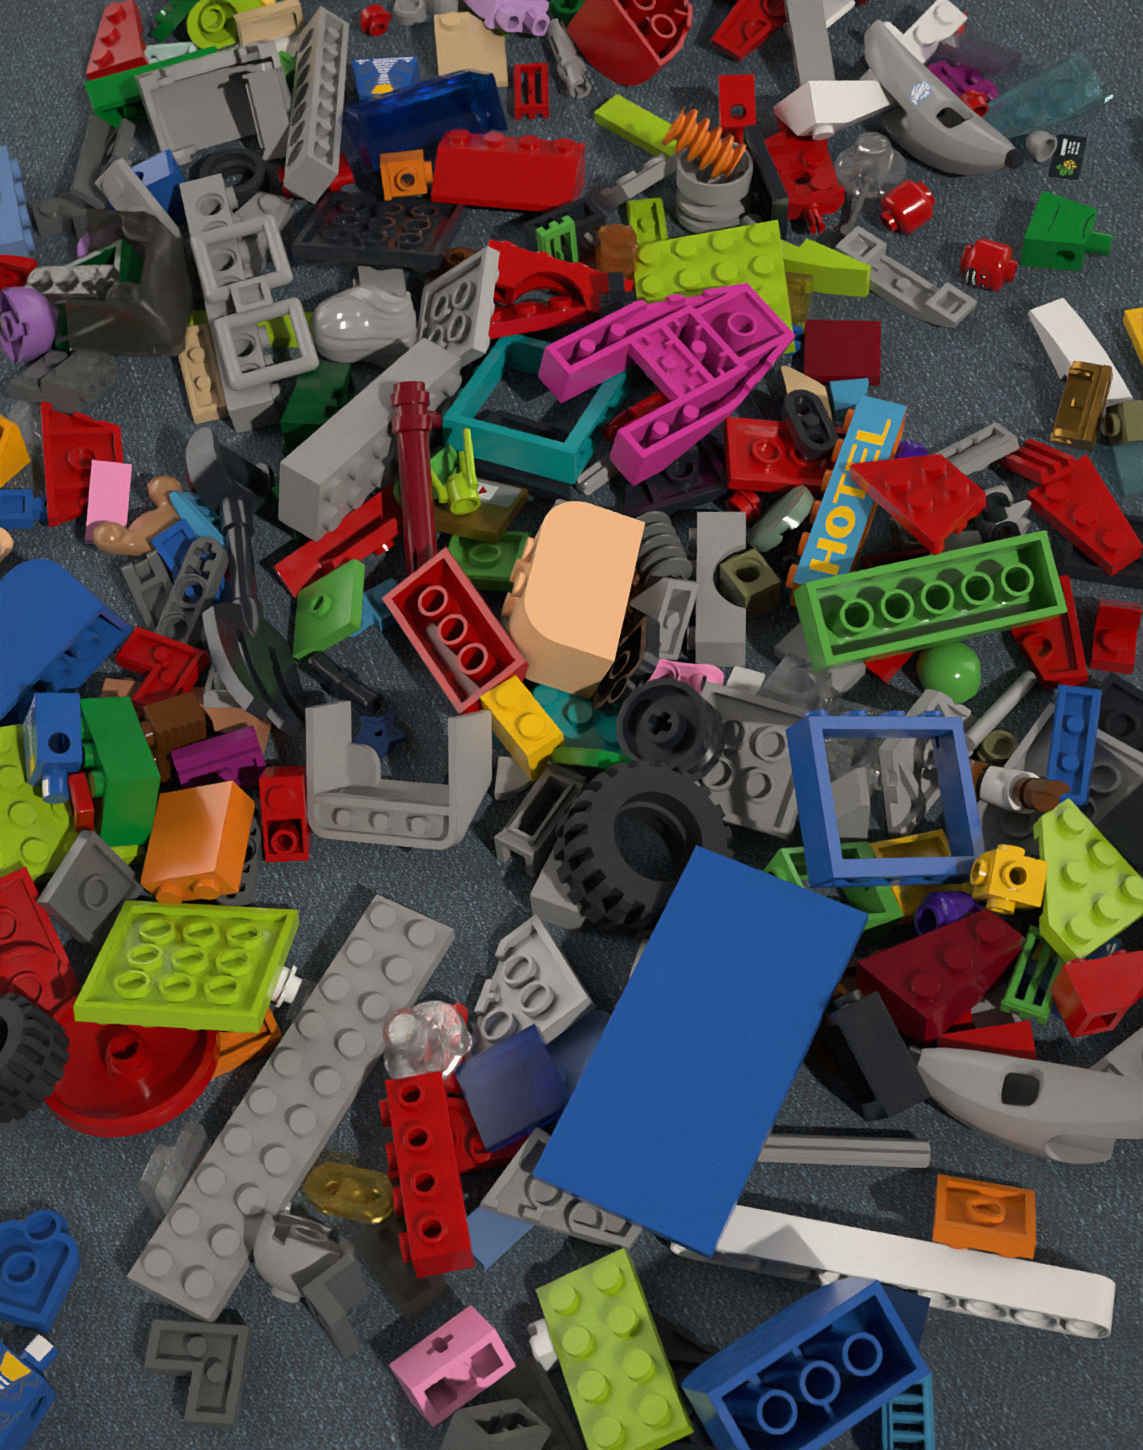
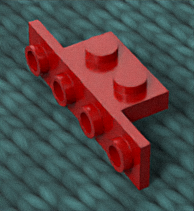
[272,480,403,600]

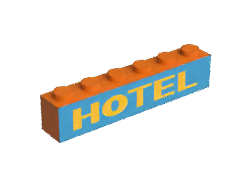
[786,395,907,607]

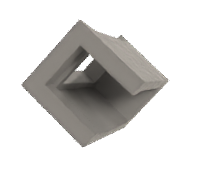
[242,61,292,161]
[494,760,587,878]

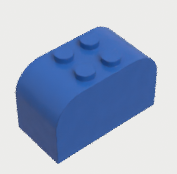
[0,559,134,727]
[682,1278,931,1450]

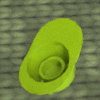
[186,0,262,49]

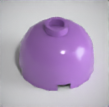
[0,287,59,363]

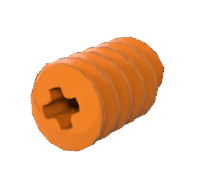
[662,106,746,180]

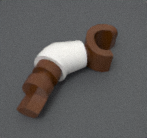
[938,759,1071,814]

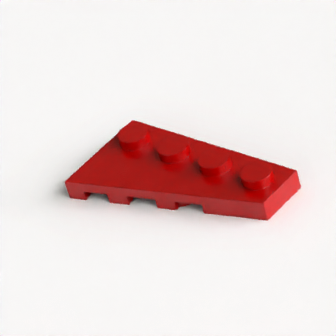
[711,0,787,63]

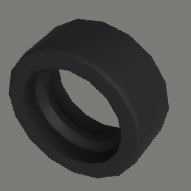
[199,148,270,213]

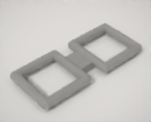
[190,214,319,391]

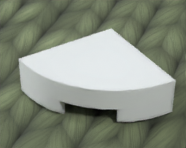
[527,1318,561,1372]

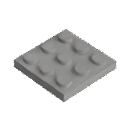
[415,246,500,369]
[694,681,810,843]

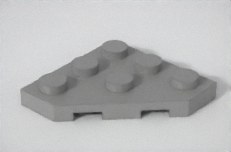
[465,914,596,1090]

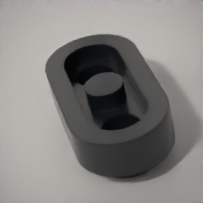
[781,389,838,460]

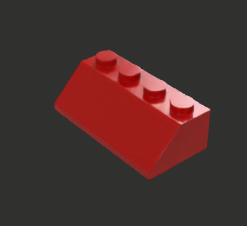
[431,129,585,212]
[382,547,529,715]

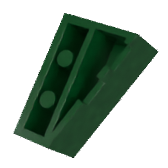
[280,362,356,458]

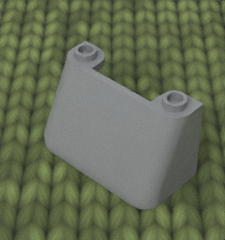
[134,39,292,165]

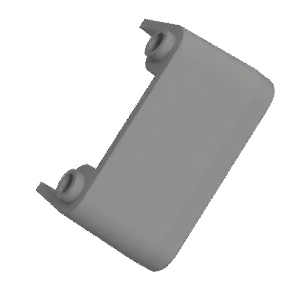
[305,700,492,850]

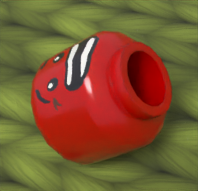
[960,238,1018,292]

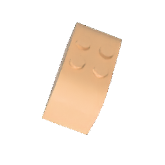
[501,501,645,700]

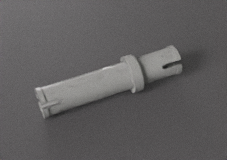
[545,19,591,99]

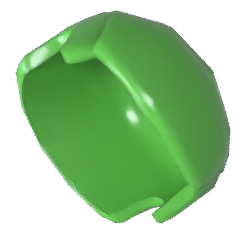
[916,641,981,703]

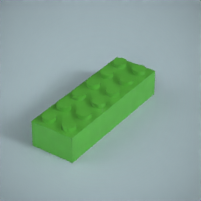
[793,530,1068,674]

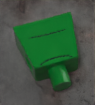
[1020,191,1114,271]

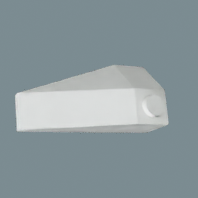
[773,81,900,140]

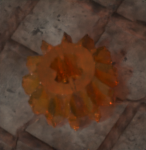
[594,224,639,281]

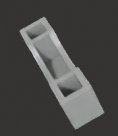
[687,512,746,667]

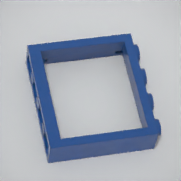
[785,710,985,889]

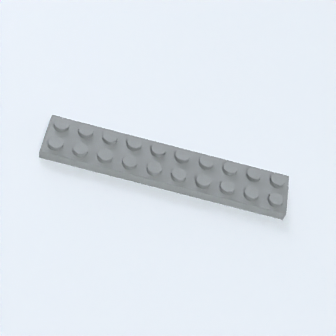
[127,894,455,1323]

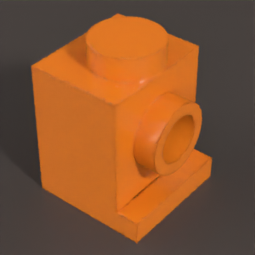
[380,149,433,200]

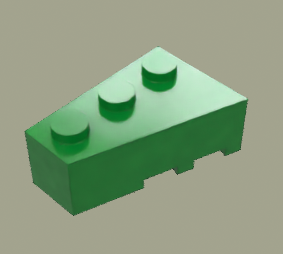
[80,696,161,847]

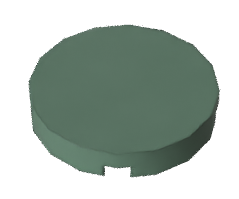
[746,485,815,553]

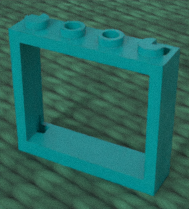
[440,334,631,485]

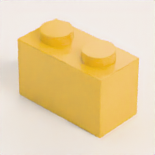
[480,675,566,782]

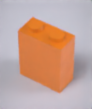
[140,780,255,904]

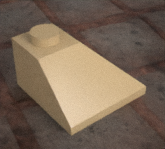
[434,12,508,88]

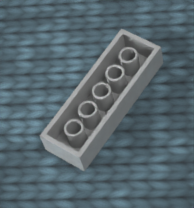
[278,337,462,542]

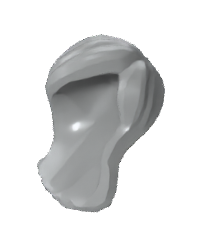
[309,285,417,369]

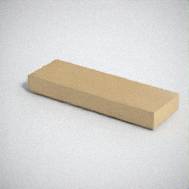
[173,322,230,424]

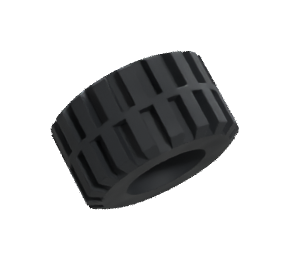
[0,992,70,1124]

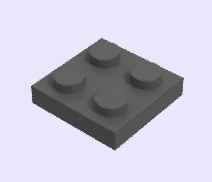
[36,830,144,955]

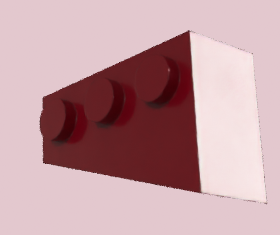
[856,909,1023,1049]

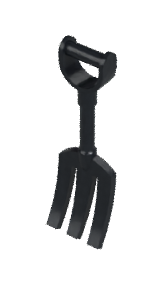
[186,427,311,740]

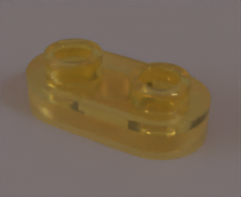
[305,1162,395,1223]

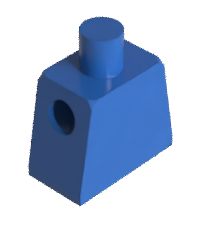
[107,149,188,230]

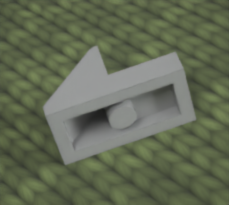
[629,577,700,662]

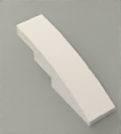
[1028,298,1134,436]

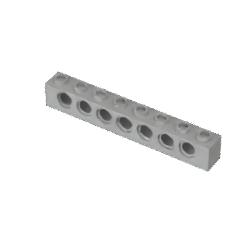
[283,6,349,204]
[179,173,284,434]

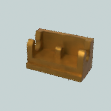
[1050,361,1113,452]

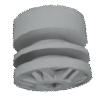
[676,139,753,234]

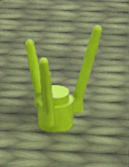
[431,428,481,515]

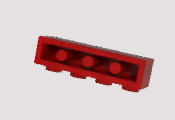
[379,1070,475,1278]

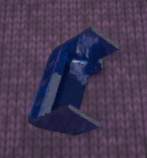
[342,68,508,172]

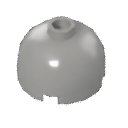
[253,1213,355,1303]

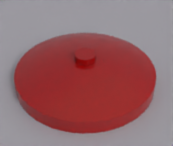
[43,992,220,1137]

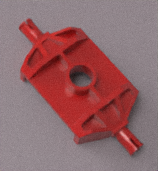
[764,118,845,234]

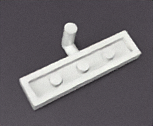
[858,0,968,81]

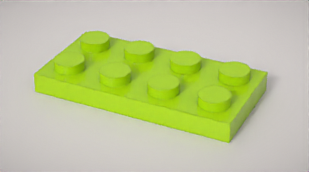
[536,1248,694,1450]

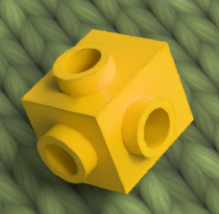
[970,844,1049,914]

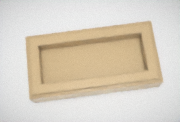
[233,0,304,45]

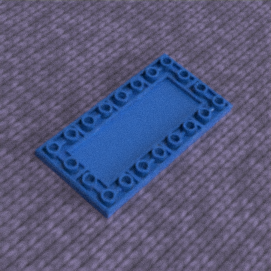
[532,845,868,1260]

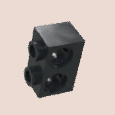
[523,195,609,262]

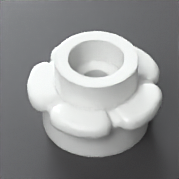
[271,965,302,1007]

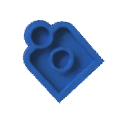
[0,1210,81,1333]

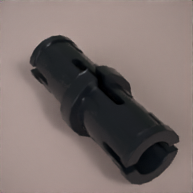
[306,651,383,717]

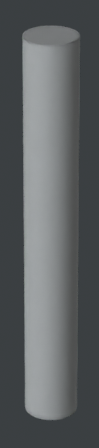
[965,671,1038,751]

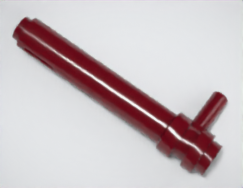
[390,381,443,577]

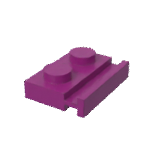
[171,725,267,790]

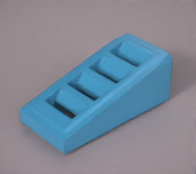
[169,491,227,560]
[881,1371,935,1450]

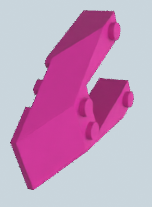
[538,283,796,486]

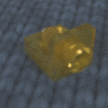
[785,272,813,334]

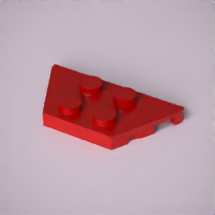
[40,402,124,527]
[850,454,986,556]

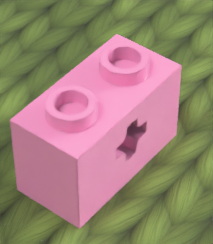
[389,1305,516,1428]

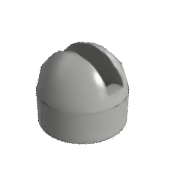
[1025,130,1057,162]

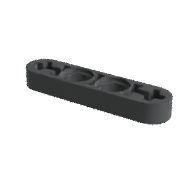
[144,537,229,678]

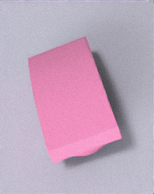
[85,460,132,544]

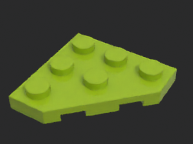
[1033,798,1143,963]

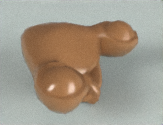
[92,475,183,558]

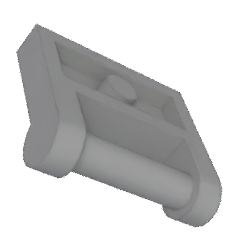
[596,153,679,212]

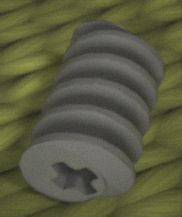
[636,511,693,590]

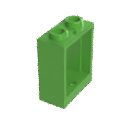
[763,841,904,943]

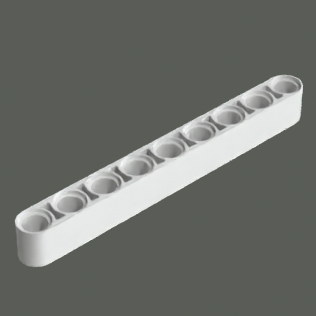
[670,1205,1115,1339]

